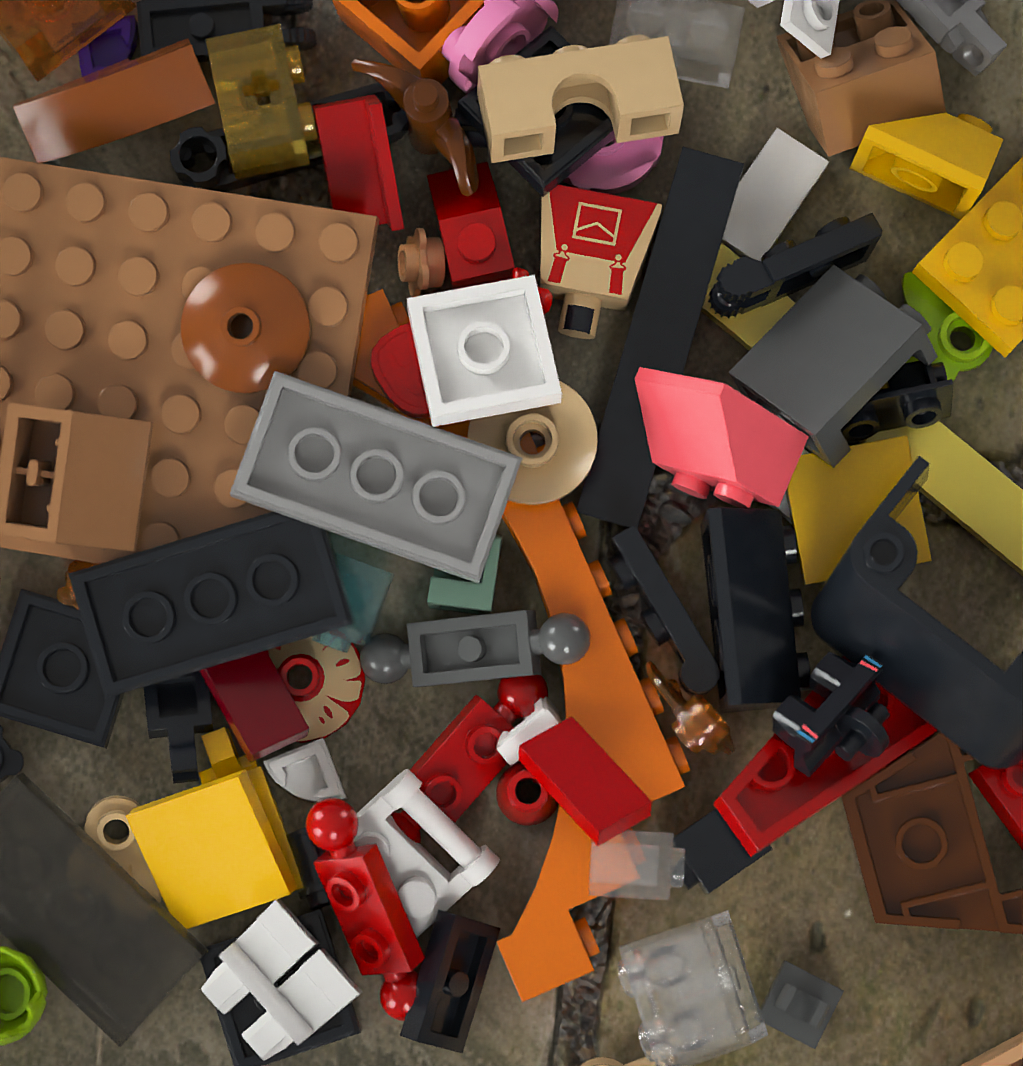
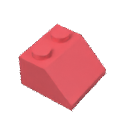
[635,367,809,508]

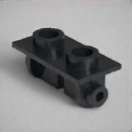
[841,361,954,441]

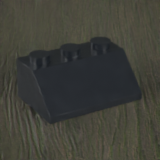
[700,507,811,714]

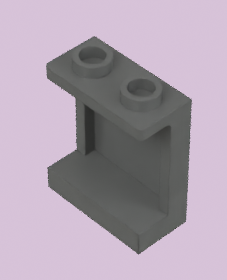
[729,265,938,468]

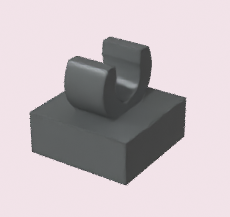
[755,961,844,1049]

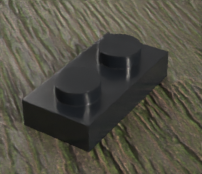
[400,910,501,1053]

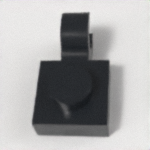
[144,671,213,784]

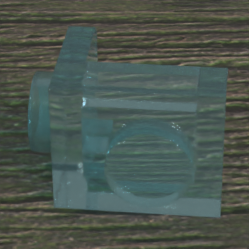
[312,552,395,653]

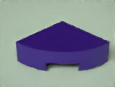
[73,15,138,77]

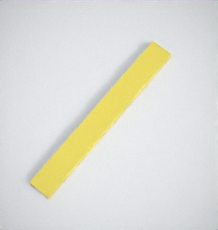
[702,243,1023,576]

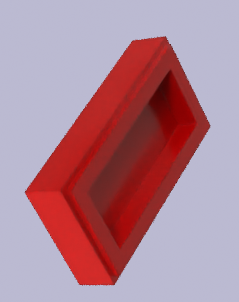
[518,716,652,846]

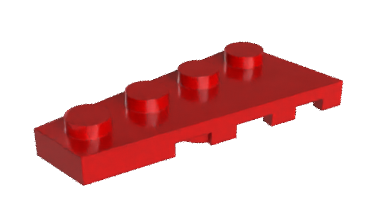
[713,657,938,857]

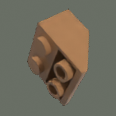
[776,0,946,157]
[0,402,153,551]

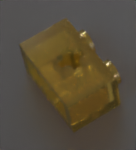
[205,24,318,179]

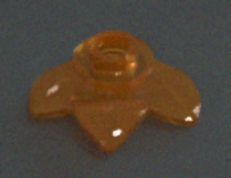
[646,660,735,755]

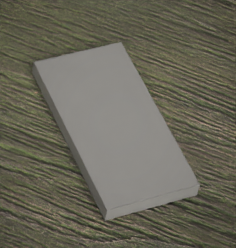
[230,371,522,583]

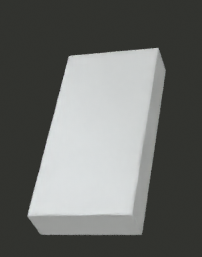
[722,128,829,262]

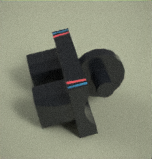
[772,652,890,778]

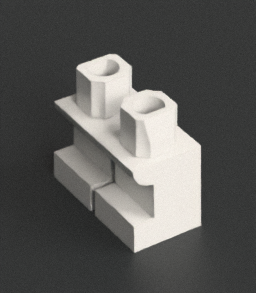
[201,900,362,1061]

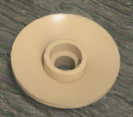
[467,381,598,505]

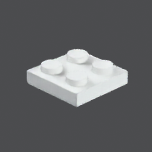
[407,275,562,427]

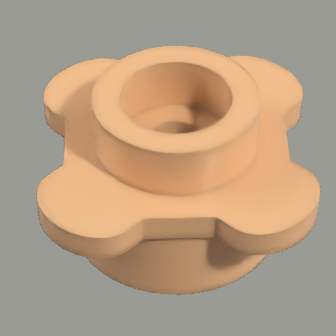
[398,228,445,297]

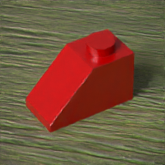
[427,162,515,290]

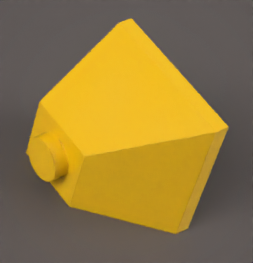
[849,113,1003,220]

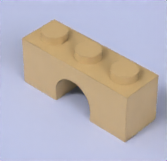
[477,35,684,163]

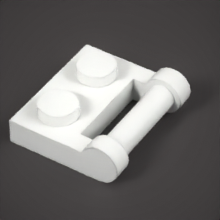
[354,769,500,938]

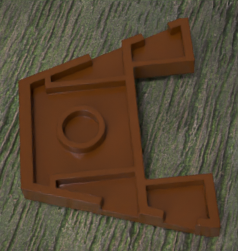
[842,733,1023,934]

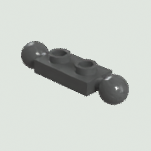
[360,610,591,687]

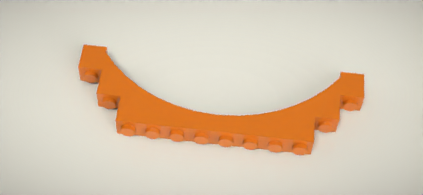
[352,289,690,1002]

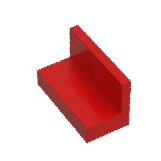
[313,94,405,231]

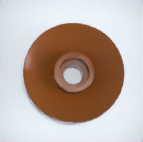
[181,263,311,393]

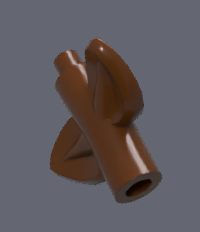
[351,59,479,196]

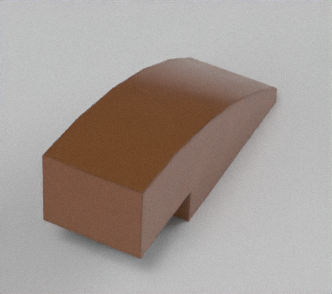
[13,38,215,163]

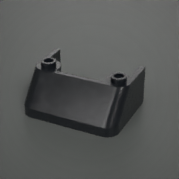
[811,456,1023,770]

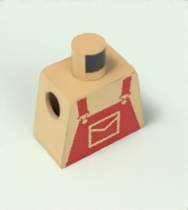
[540,185,662,339]

